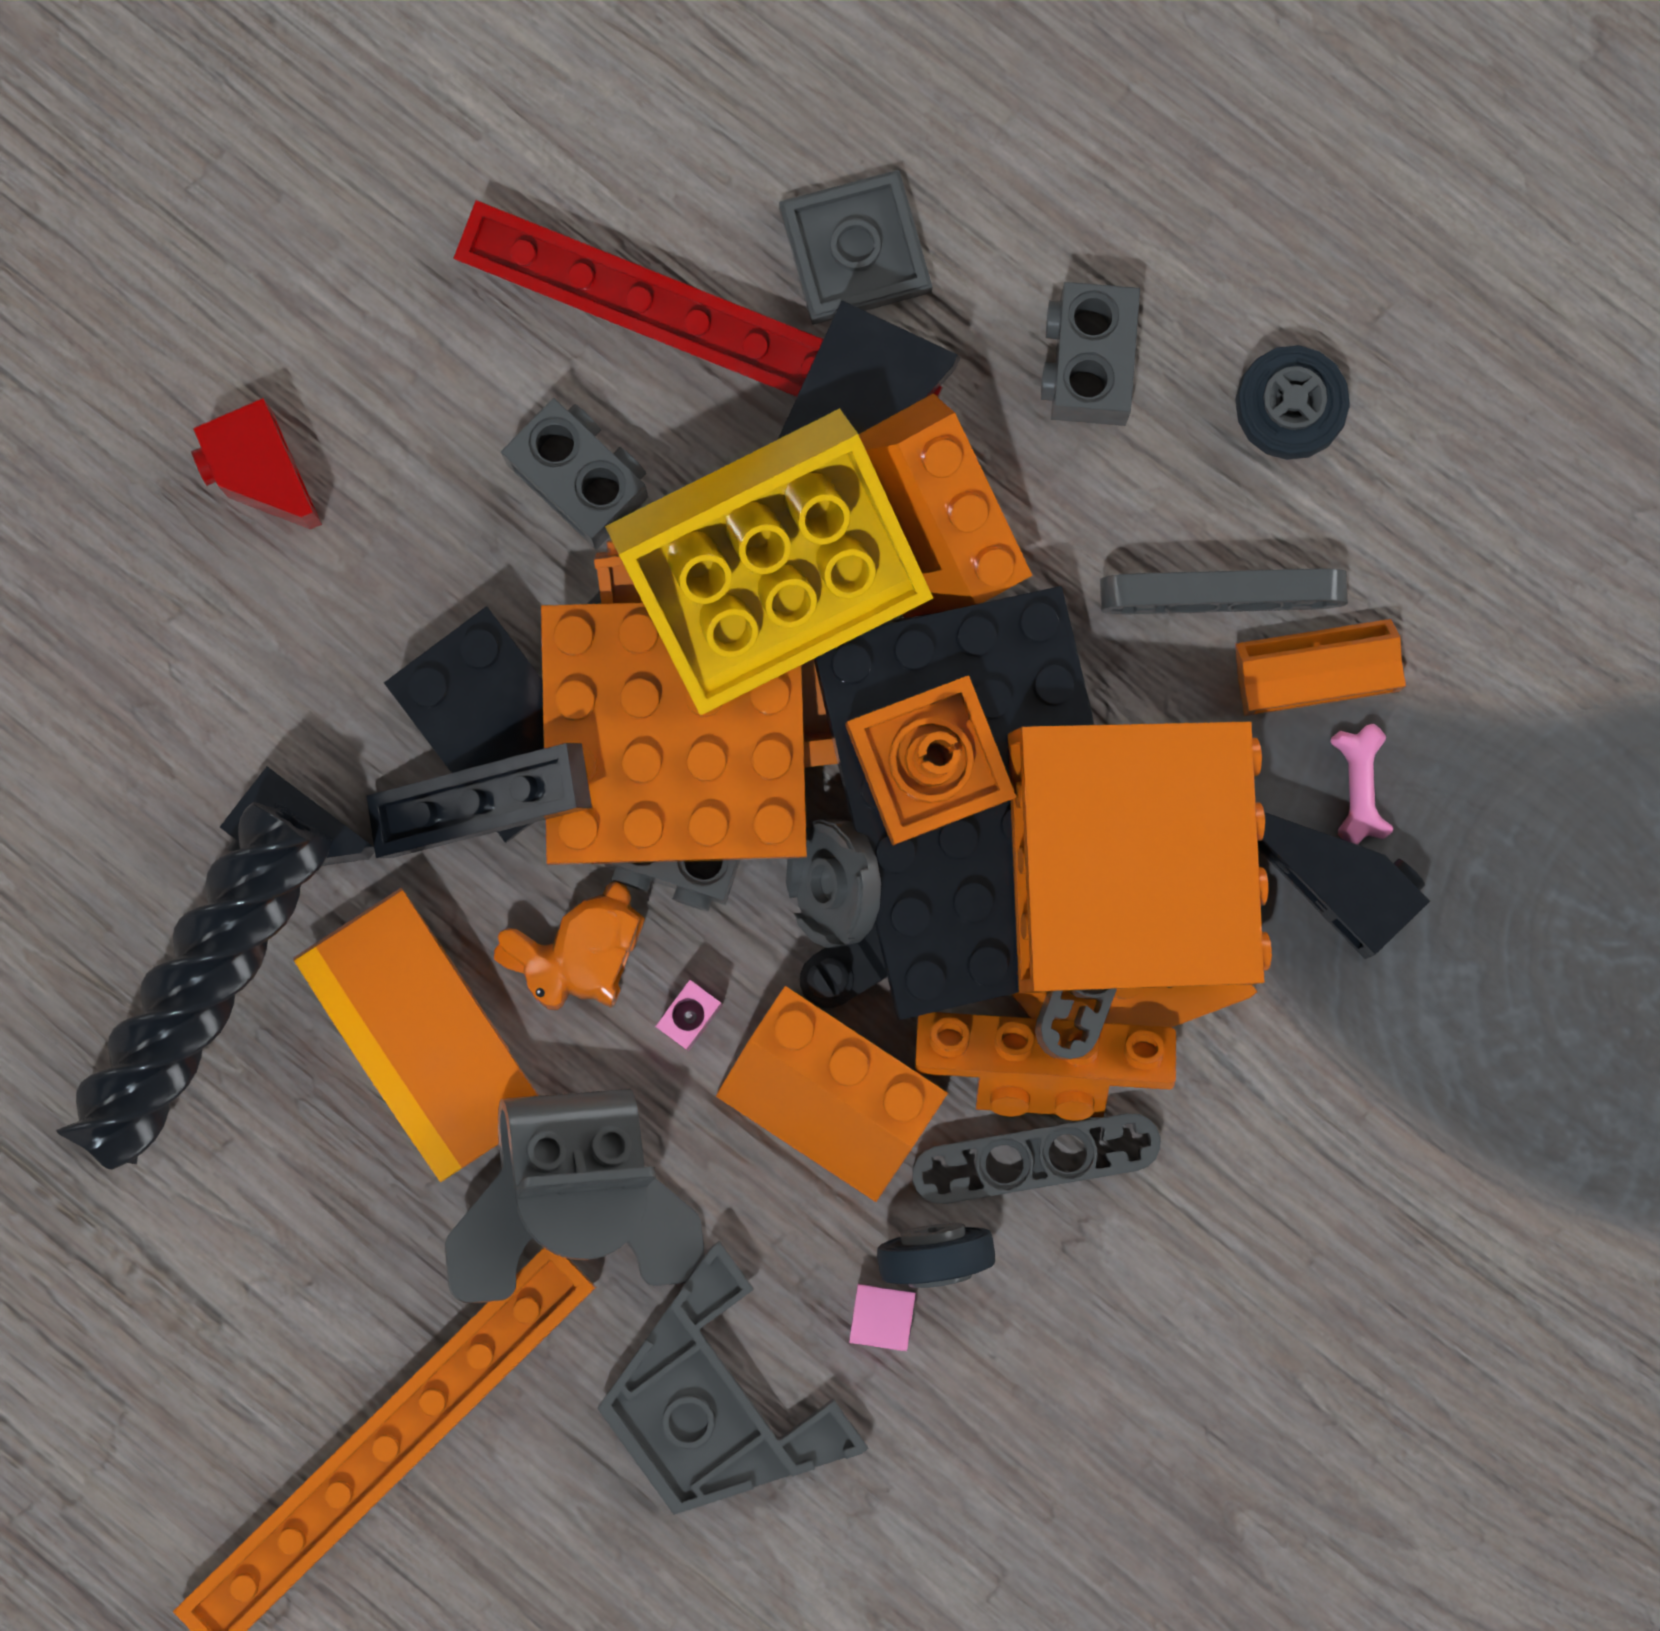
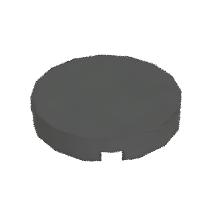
[786,818,881,948]

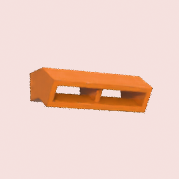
[1235,619,1406,716]

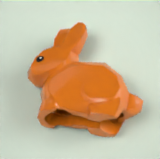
[494,880,645,1010]

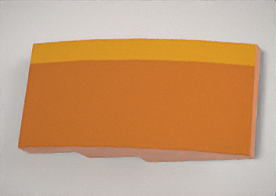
[293,887,539,1183]

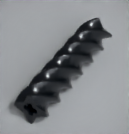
[56,802,333,1170]

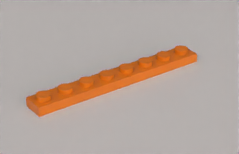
[173,1248,597,1631]

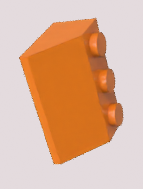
[859,393,1033,618]
[716,986,948,1202]

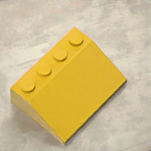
[605,408,933,716]

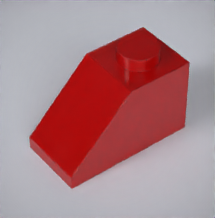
[191,398,322,529]

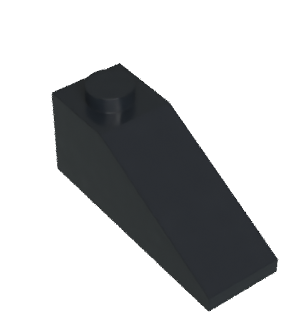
[1257,812,1430,959]

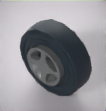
[1235,345,1350,460]
[877,1223,995,1288]

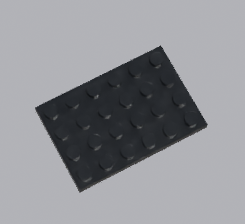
[814,586,1095,1021]

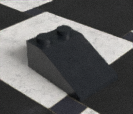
[384,606,544,843]

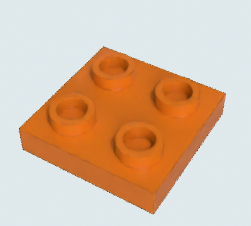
[845,675,1016,846]

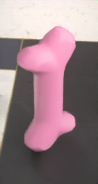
[1330,724,1393,845]

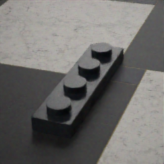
[366,743,592,858]

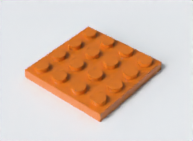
[541,603,807,865]

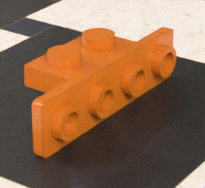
[915,1012,1176,1121]

